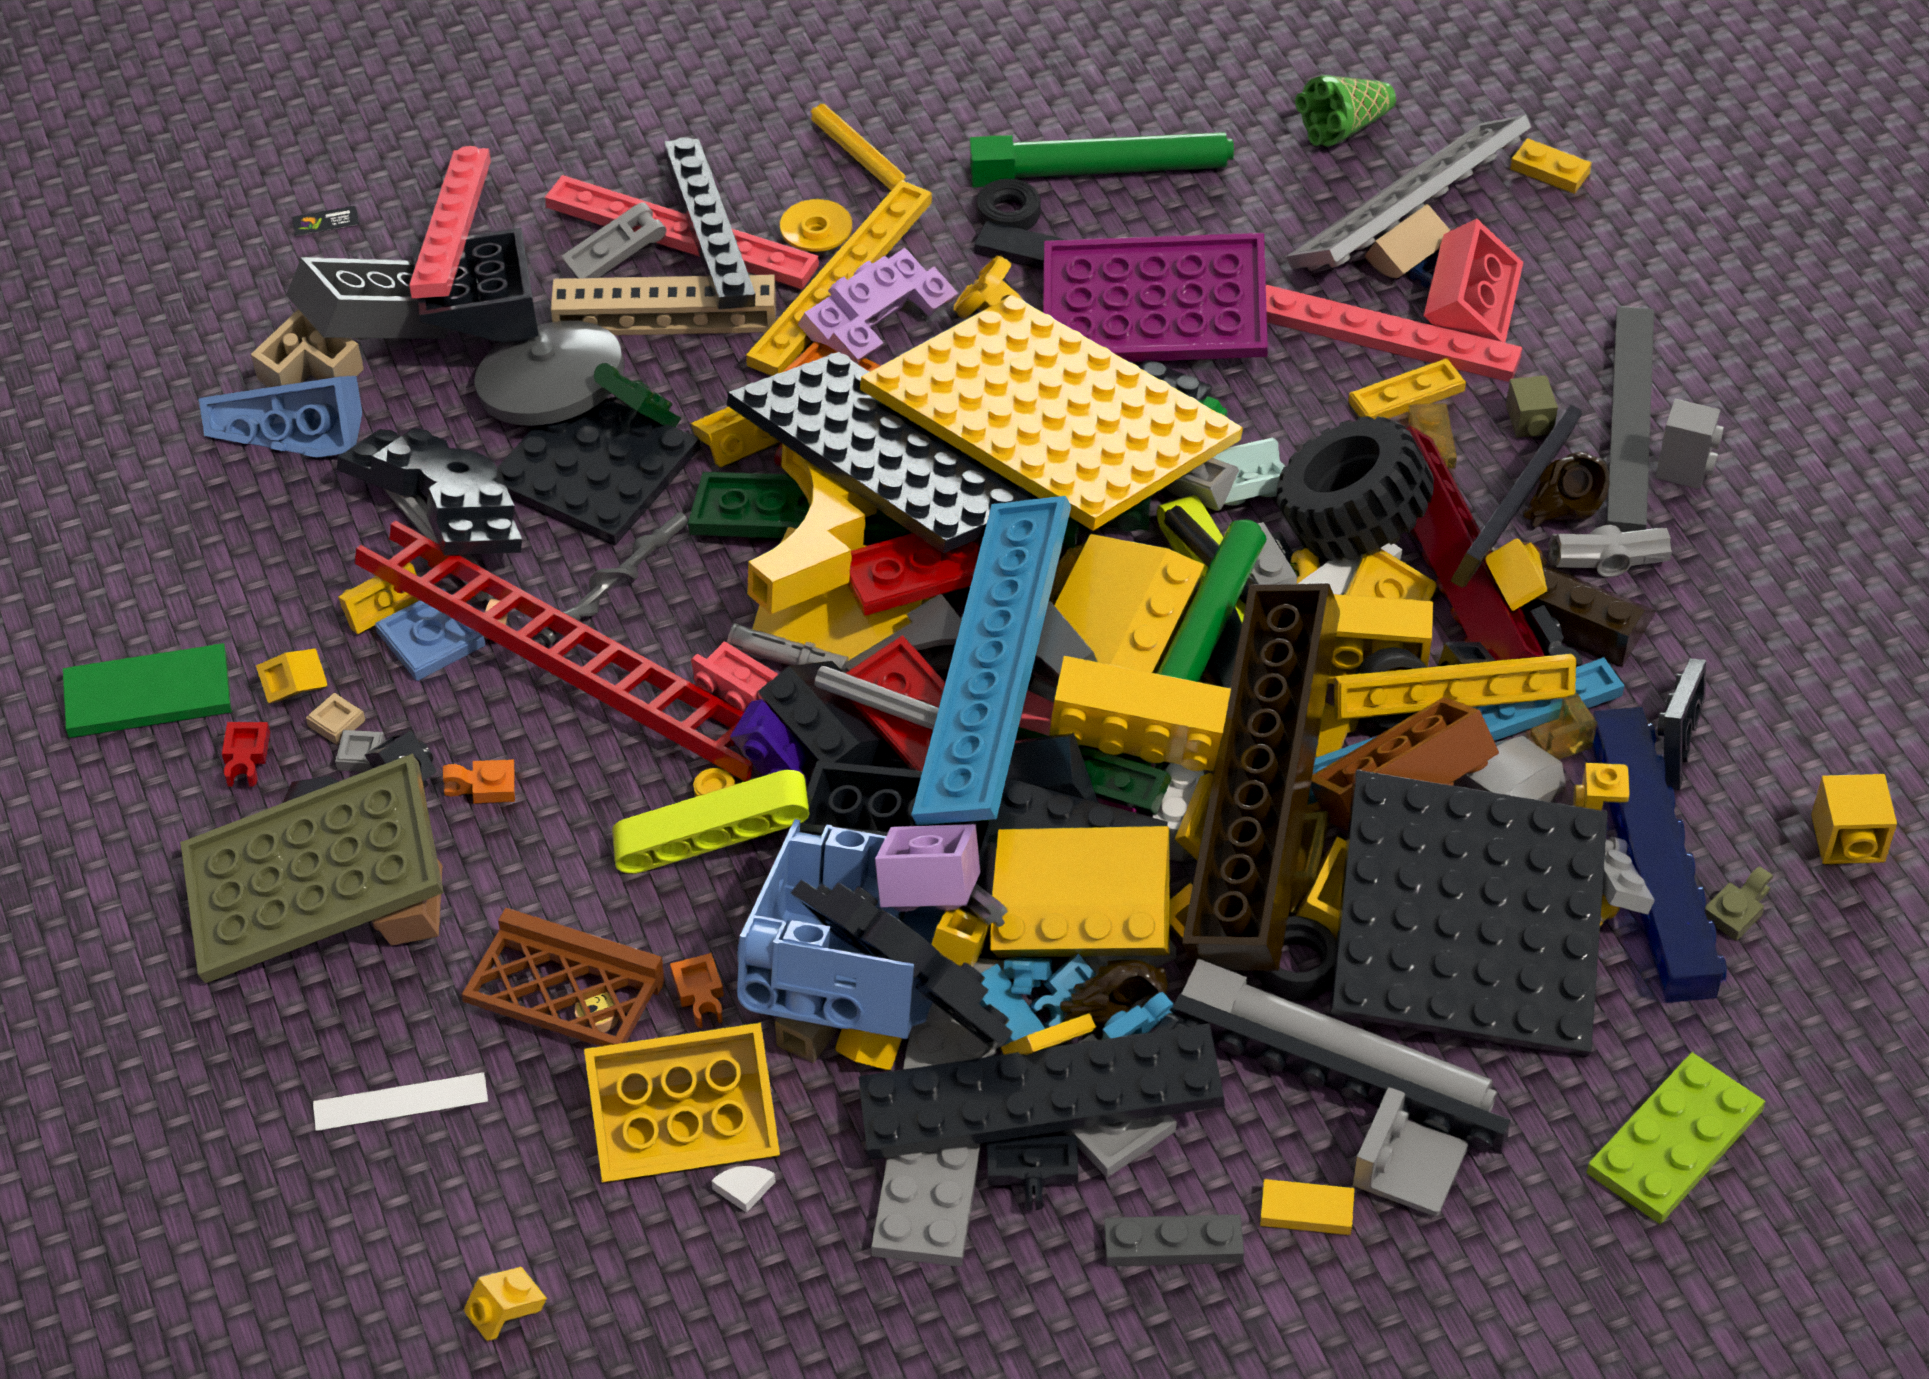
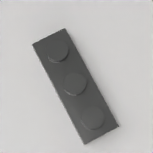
[1104,1214,1244,1267]

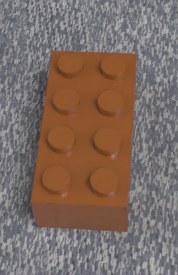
[1311,697,1499,831]

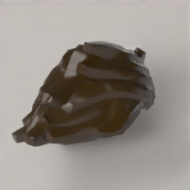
[1523,451,1610,528]
[1059,959,1168,1028]

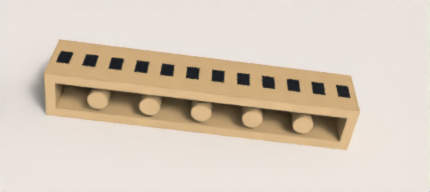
[551,275,776,335]

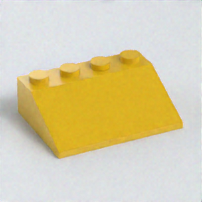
[752,527,937,661]
[1054,534,1205,674]
[991,826,1170,958]
[584,1023,780,1183]

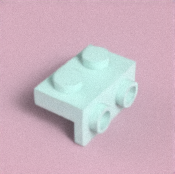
[1212,438,1286,505]

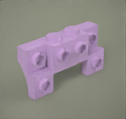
[797,248,958,364]

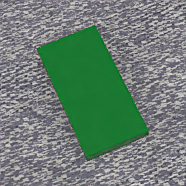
[63,643,232,738]

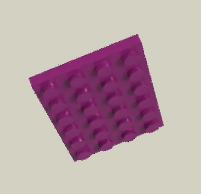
[1043,233,1268,362]

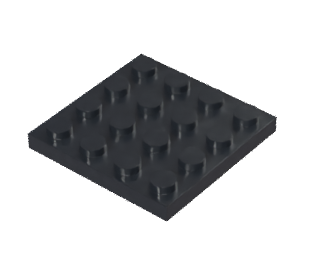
[496,398,700,546]

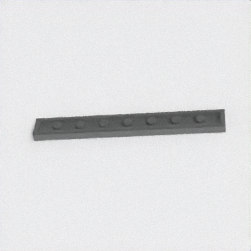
[1606,306,1654,532]

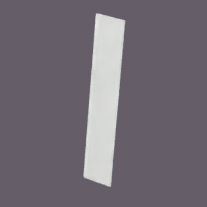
[313,1072,488,1131]

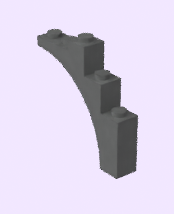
[844,594,1098,689]

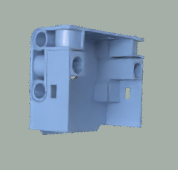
[737,819,946,1039]

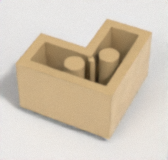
[251,309,364,387]

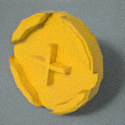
[953,255,1023,319]

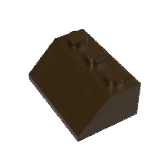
[1520,565,1656,667]

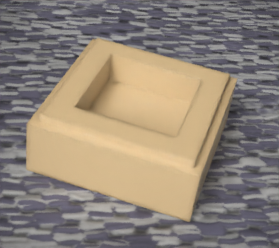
[306,693,365,745]

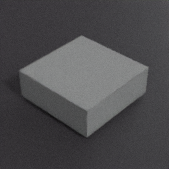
[335,730,385,772]

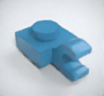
[1004,957,1053,995]

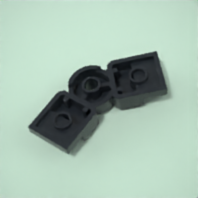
[337,428,522,555]
[791,880,1013,1050]

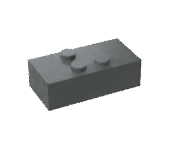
[286,257,449,340]

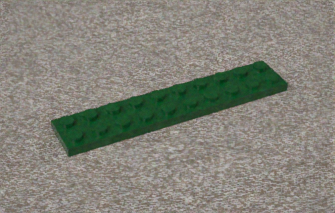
[688,472,1080,548]

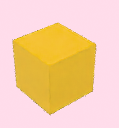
[1811,774,1897,864]

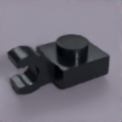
[1526,605,1583,667]

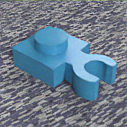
[1029,954,1097,1029]
[1103,992,1173,1039]

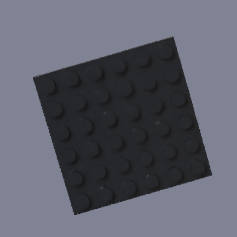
[1329,770,1608,1057]

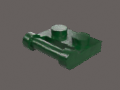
[594,363,681,428]

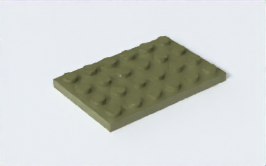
[180,754,444,983]

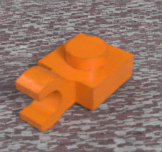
[443,759,515,803]

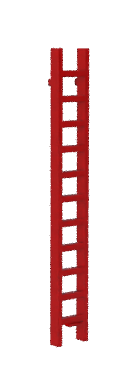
[354,521,753,782]

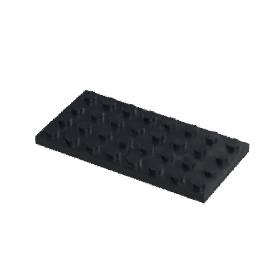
[726,352,1040,554]

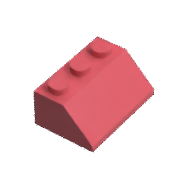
[1424,219,1523,343]

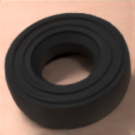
[976,179,1041,230]

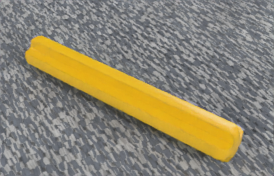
[811,103,905,191]

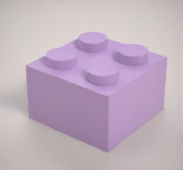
[875,824,980,912]

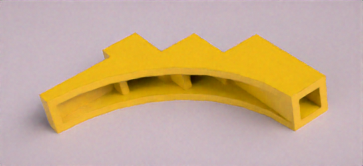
[747,444,877,614]

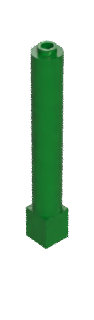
[970,132,1234,188]
[1117,519,1267,769]

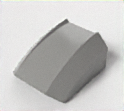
[1453,736,1566,802]

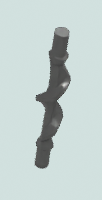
[540,512,688,645]

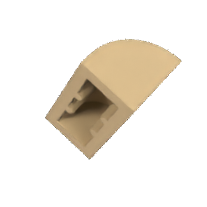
[1365,204,1450,278]

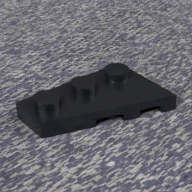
[1657,658,1706,790]

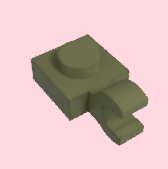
[1702,866,1773,941]

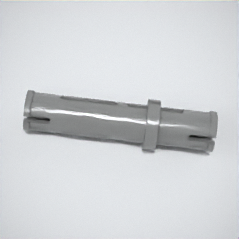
[727,623,849,673]

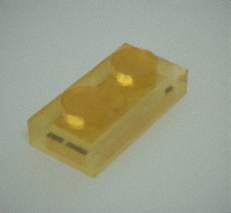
[1407,403,1457,469]

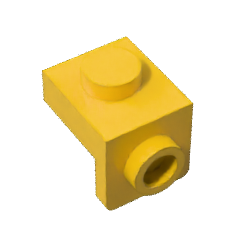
[1573,763,1630,811]
[464,1267,547,1341]

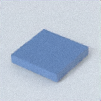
[375,588,486,681]

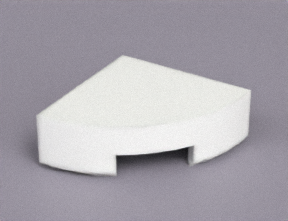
[711,1166,775,1213]

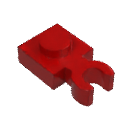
[222,722,270,787]

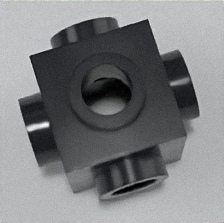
[364,730,437,789]

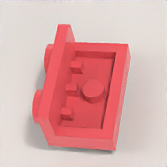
[691,641,778,712]

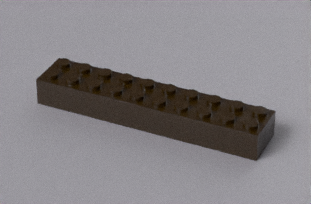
[1182,583,1340,971]

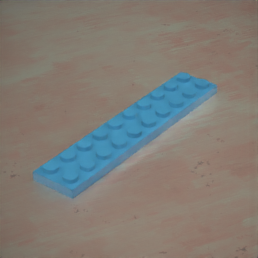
[911,496,1071,825]

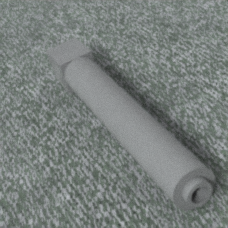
[1182,959,1498,1112]

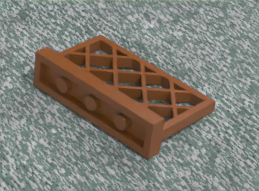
[461,907,665,1047]

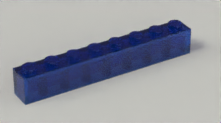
[1589,707,1727,1003]

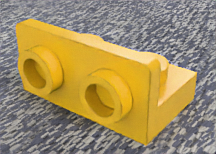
[690,407,779,467]

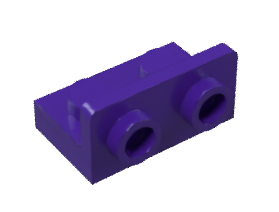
[730,699,810,786]

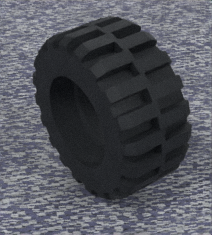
[1276,416,1434,561]

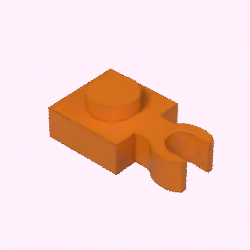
[670,953,724,1028]

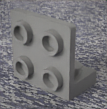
[1353,1087,1468,1216]

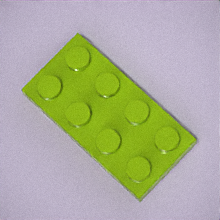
[1586,1052,1766,1224]

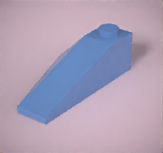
[198,376,362,458]

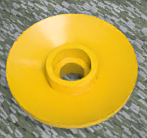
[780,199,852,252]

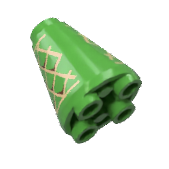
[1295,75,1396,146]

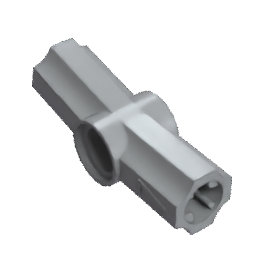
[1548,525,1672,578]

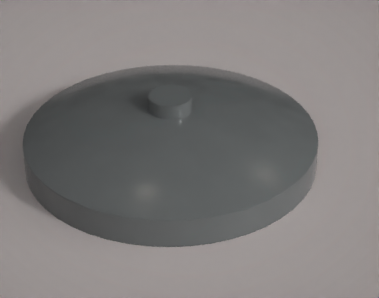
[475,321,625,426]

